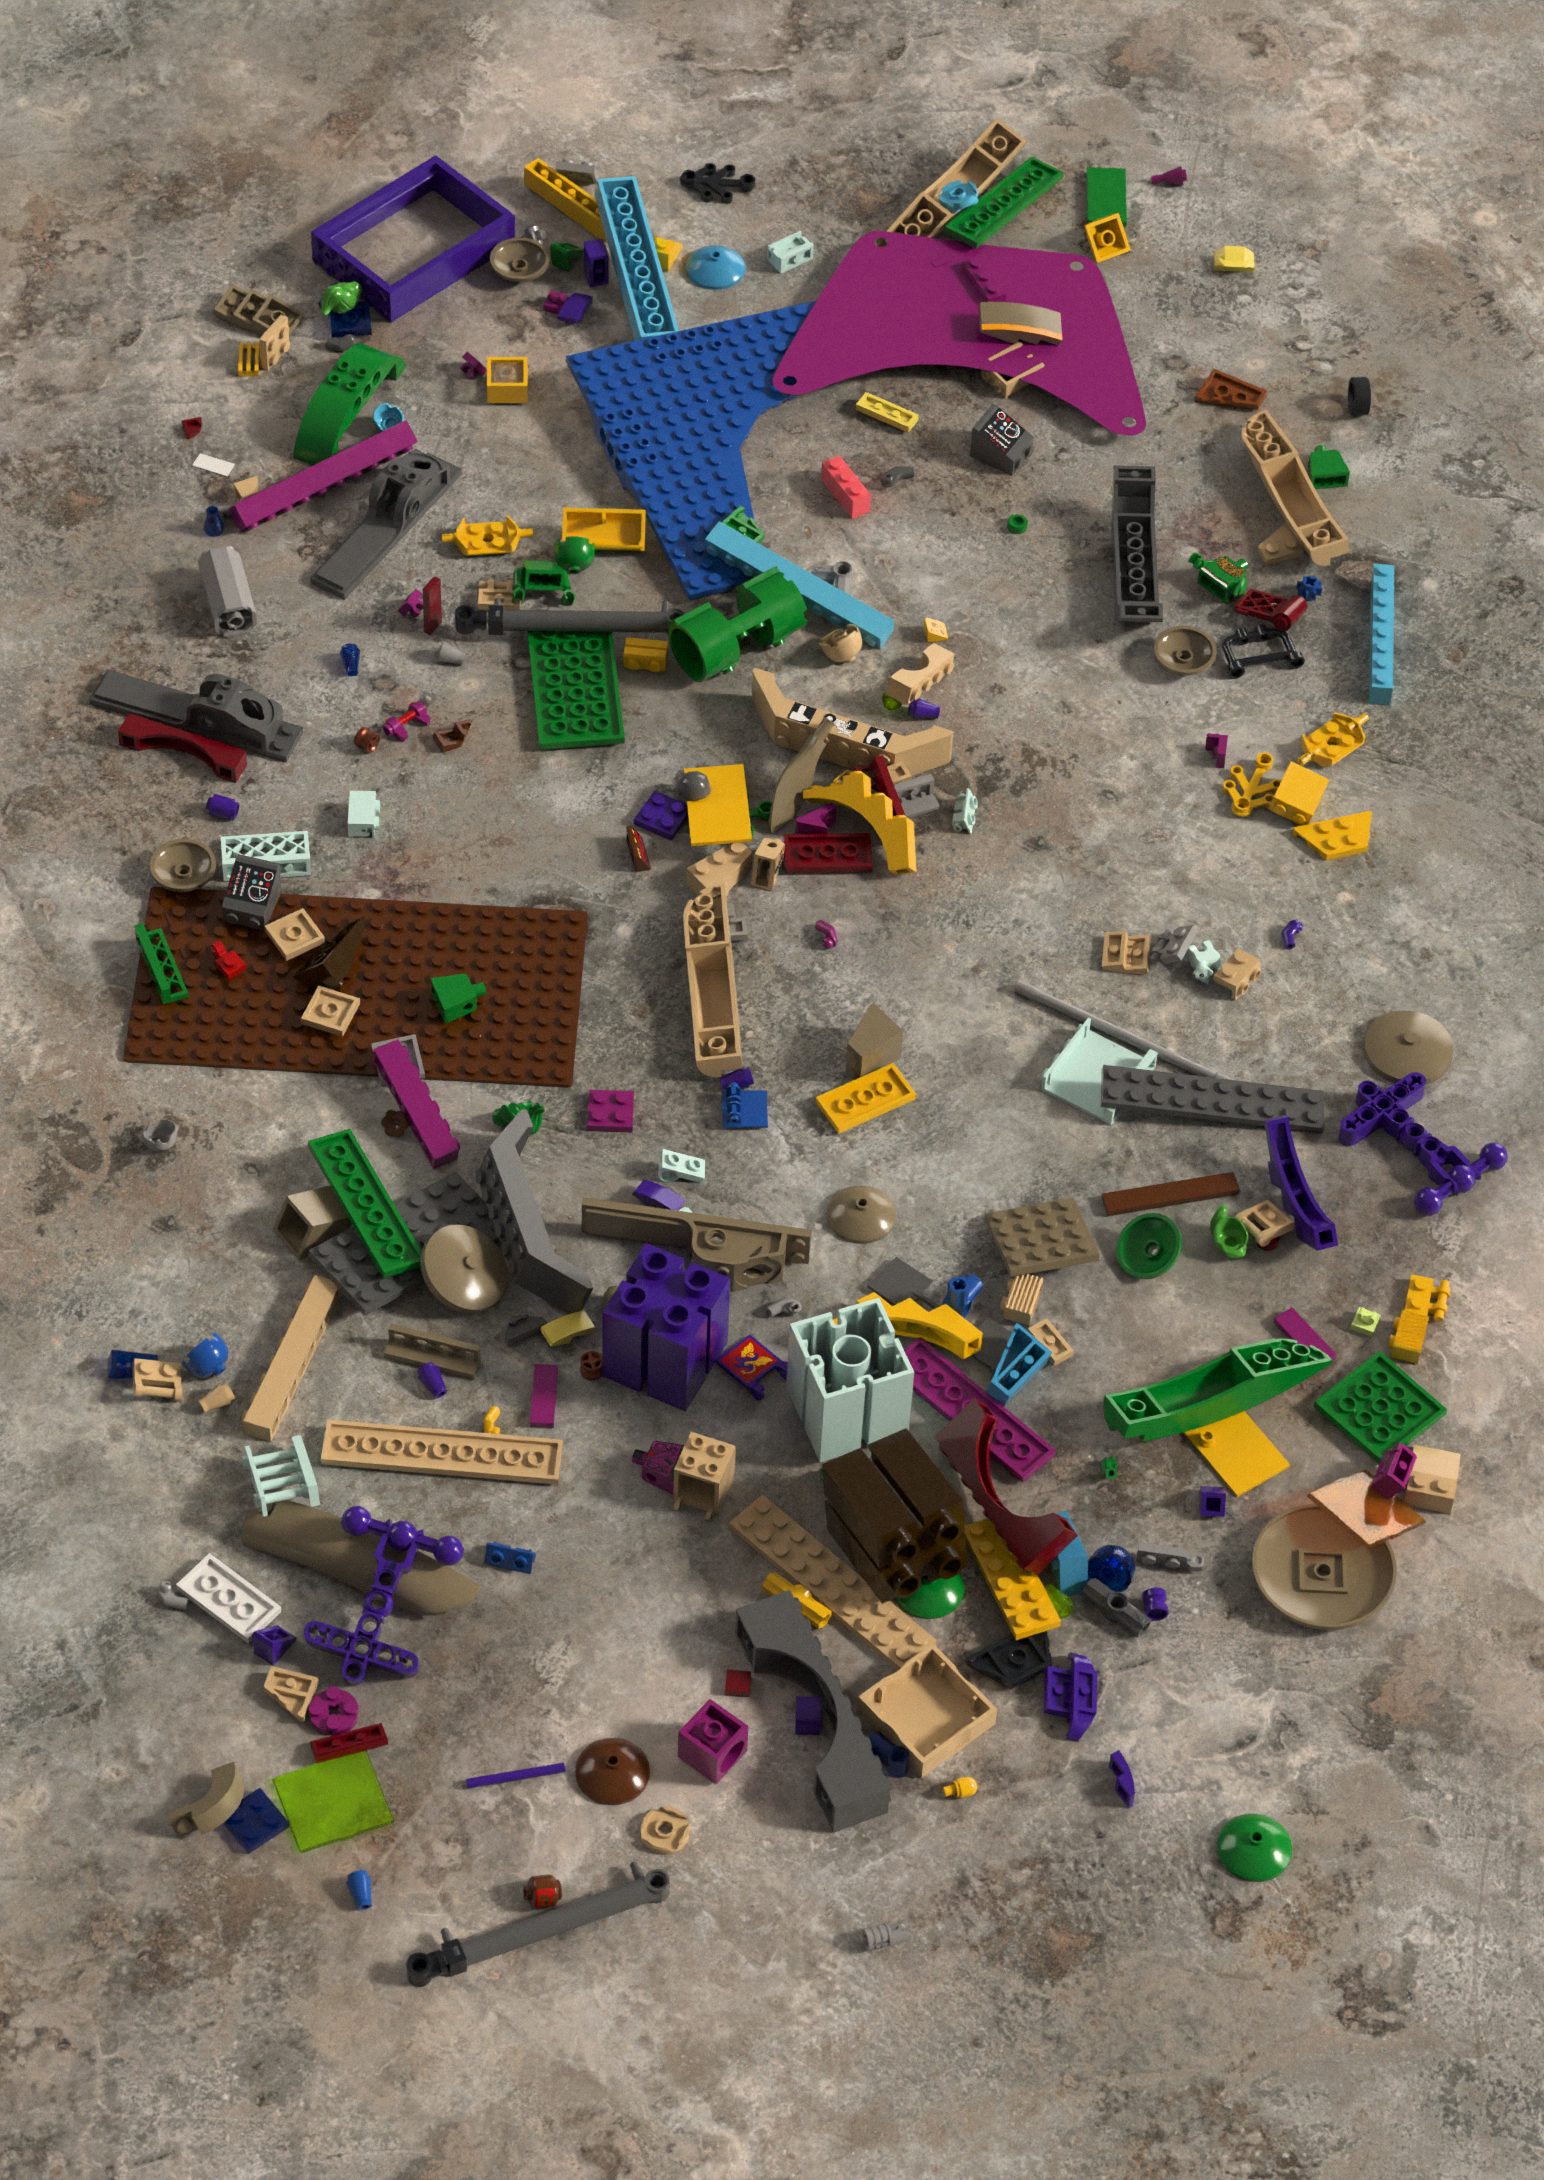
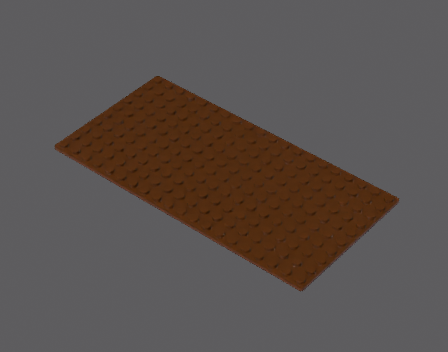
[124,887,588,1088]

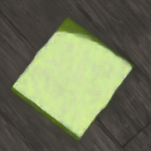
[272,1751,395,1853]

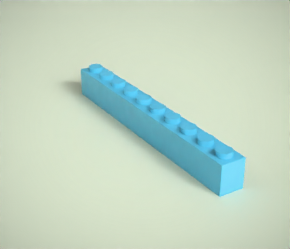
[705,521,894,649]

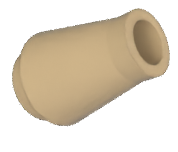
[198,1382,235,1413]

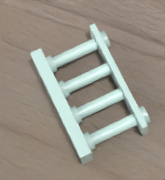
[242,1435,320,1517]

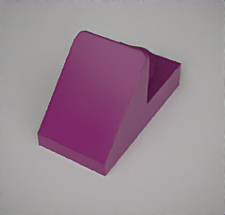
[795,803,837,834]

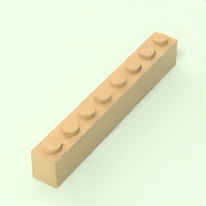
[241,1275,342,1442]

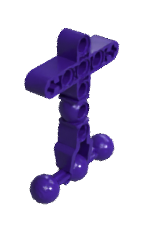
[1339,1072,1508,1216]
[303,1506,464,1686]

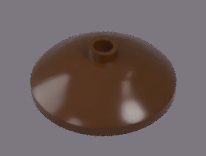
[575,1738,650,1805]

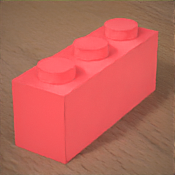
[821,456,871,519]

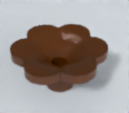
[381,1109,409,1137]

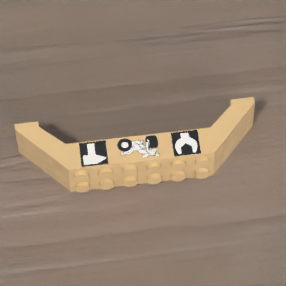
[751,668,953,775]

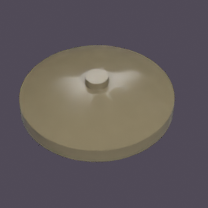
[1364,1011,1454,1084]
[420,1225,508,1314]

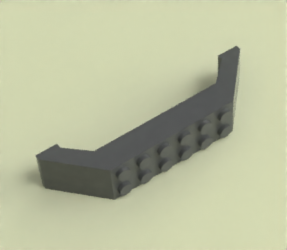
[1111,465,1163,622]
[476,1109,593,1314]

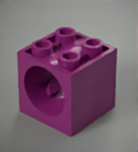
[678,1699,749,1784]

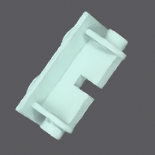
[952,788,978,834]

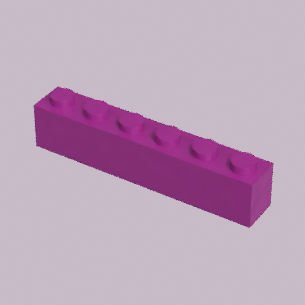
[373,1039,460,1169]

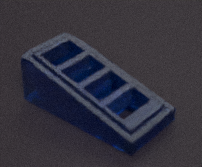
[108,1350,158,1379]

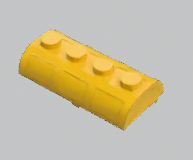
[562,507,646,551]

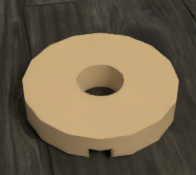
[640,1806,690,1855]

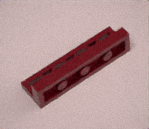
[854,755,905,845]

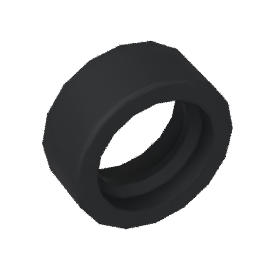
[1348,377,1371,416]

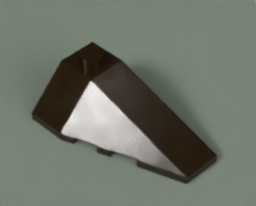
[293,916,367,990]

